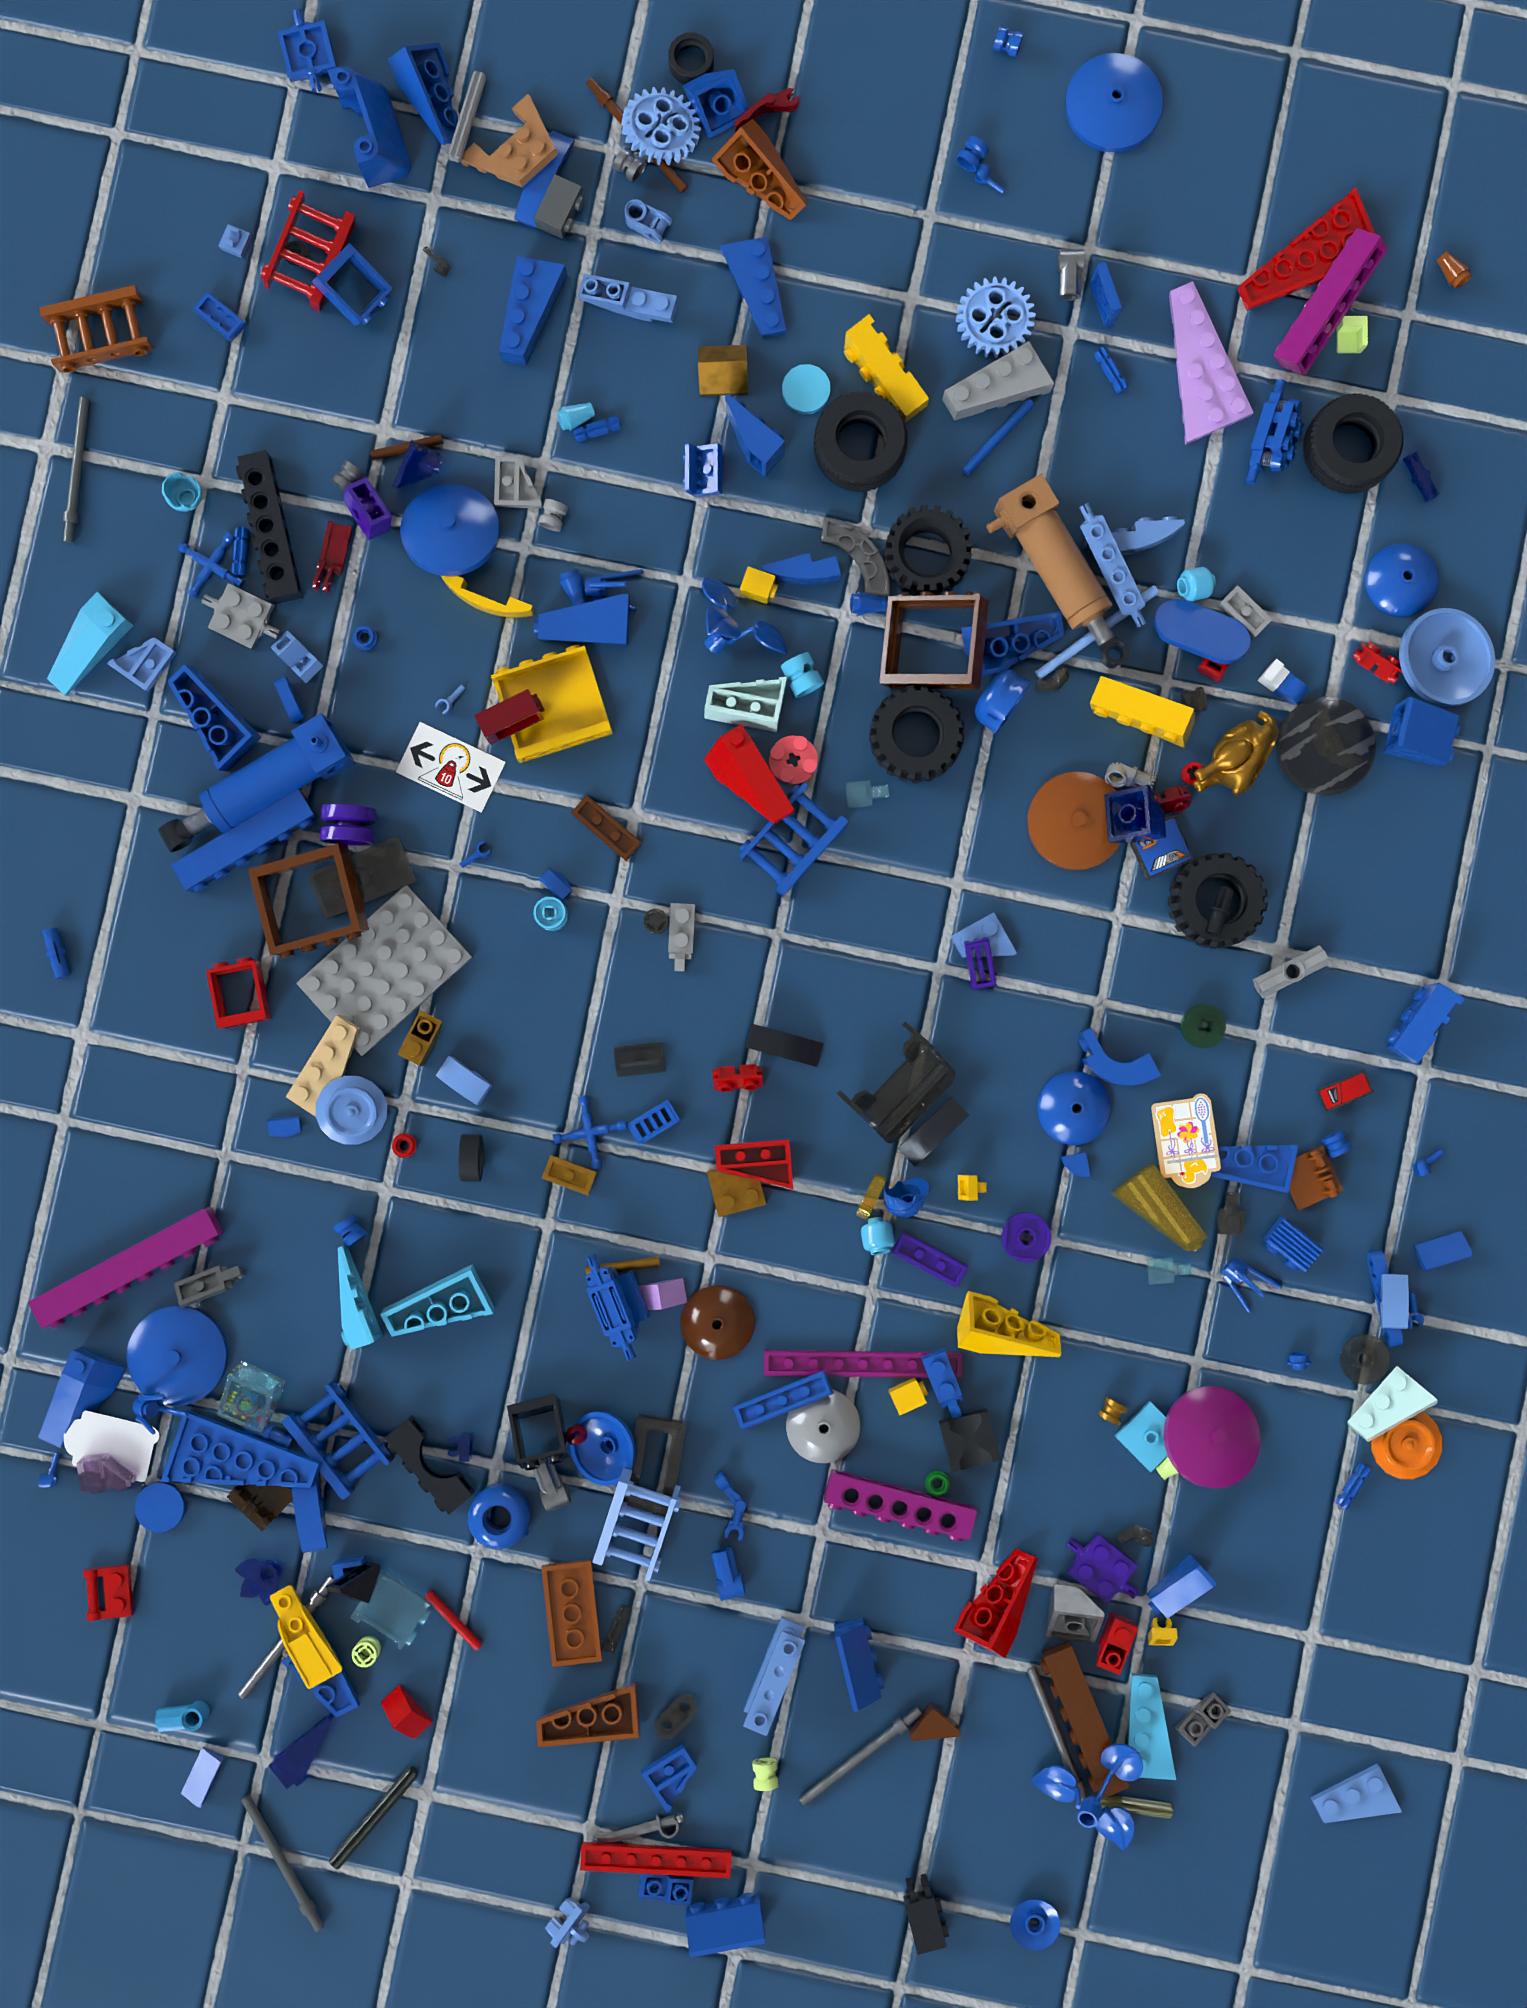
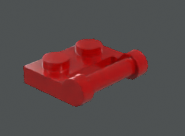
[83,1564,134,1621]

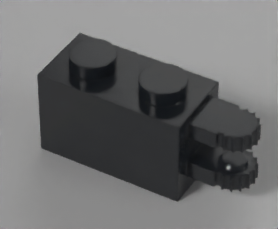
[903,1873,950,1955]

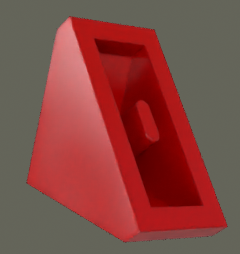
[381,1684,433,1739]

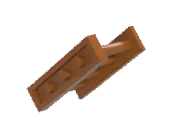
[39,285,154,373]

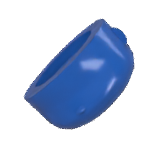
[974,669,1031,734]
[468,1483,532,1549]

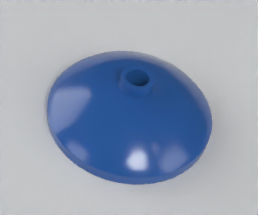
[1365,543,1439,617]
[1037,1071,1111,1145]
[570,1411,636,1486]

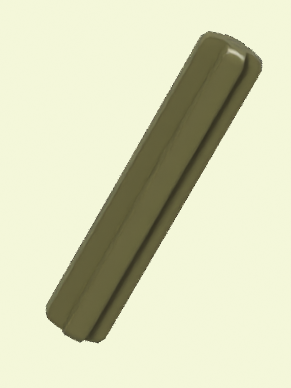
[1100,1795,1173,1819]

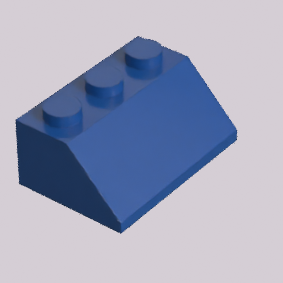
[834,1618,884,1712]
[685,1893,765,1958]

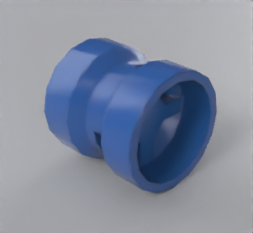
[993,24,1024,58]
[956,136,989,172]
[333,1213,368,1248]

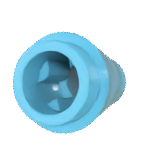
[557,402,595,431]

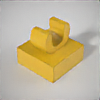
[958,1175,987,1201]
[1148,1618,1178,1646]

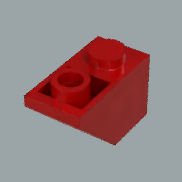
[1096,1611,1138,1675]

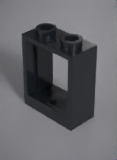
[507,1394,570,1471]

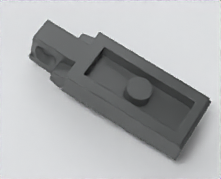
[173,1265,246,1308]

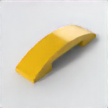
[440,575,535,618]

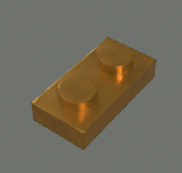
[542,1155,597,1196]

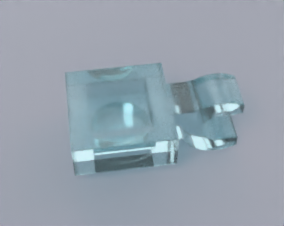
[846,780,889,808]
[1146,1257,1191,1284]

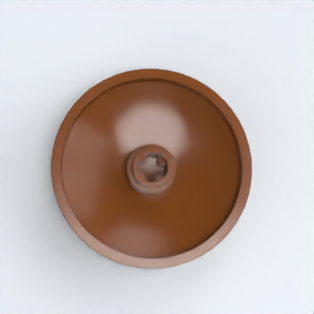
[1027,772,1126,870]

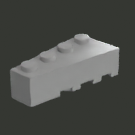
[942,342,1054,421]

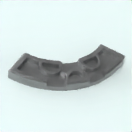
[821,517,890,598]

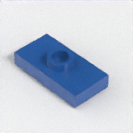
[192,291,247,343]

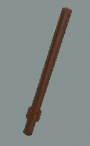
[586,77,688,193]

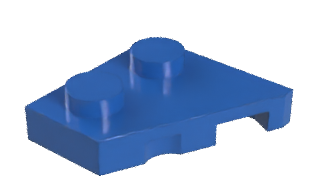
[641,1743,697,1812]

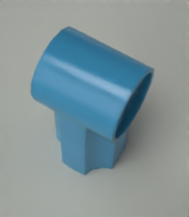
[155,1701,210,1732]

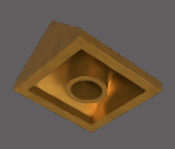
[698,345,748,396]

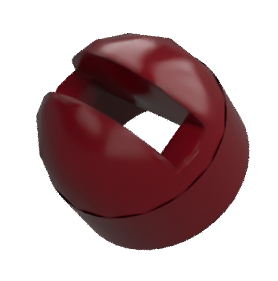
[565,1424,587,1446]

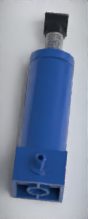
[157,713,356,853]

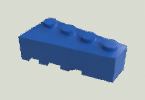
[167,664,262,772]

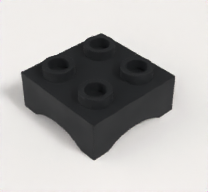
[938,1408,1001,1473]

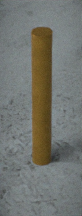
[585,1256,660,1276]

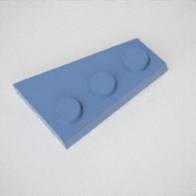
[1310,1764,1402,1823]

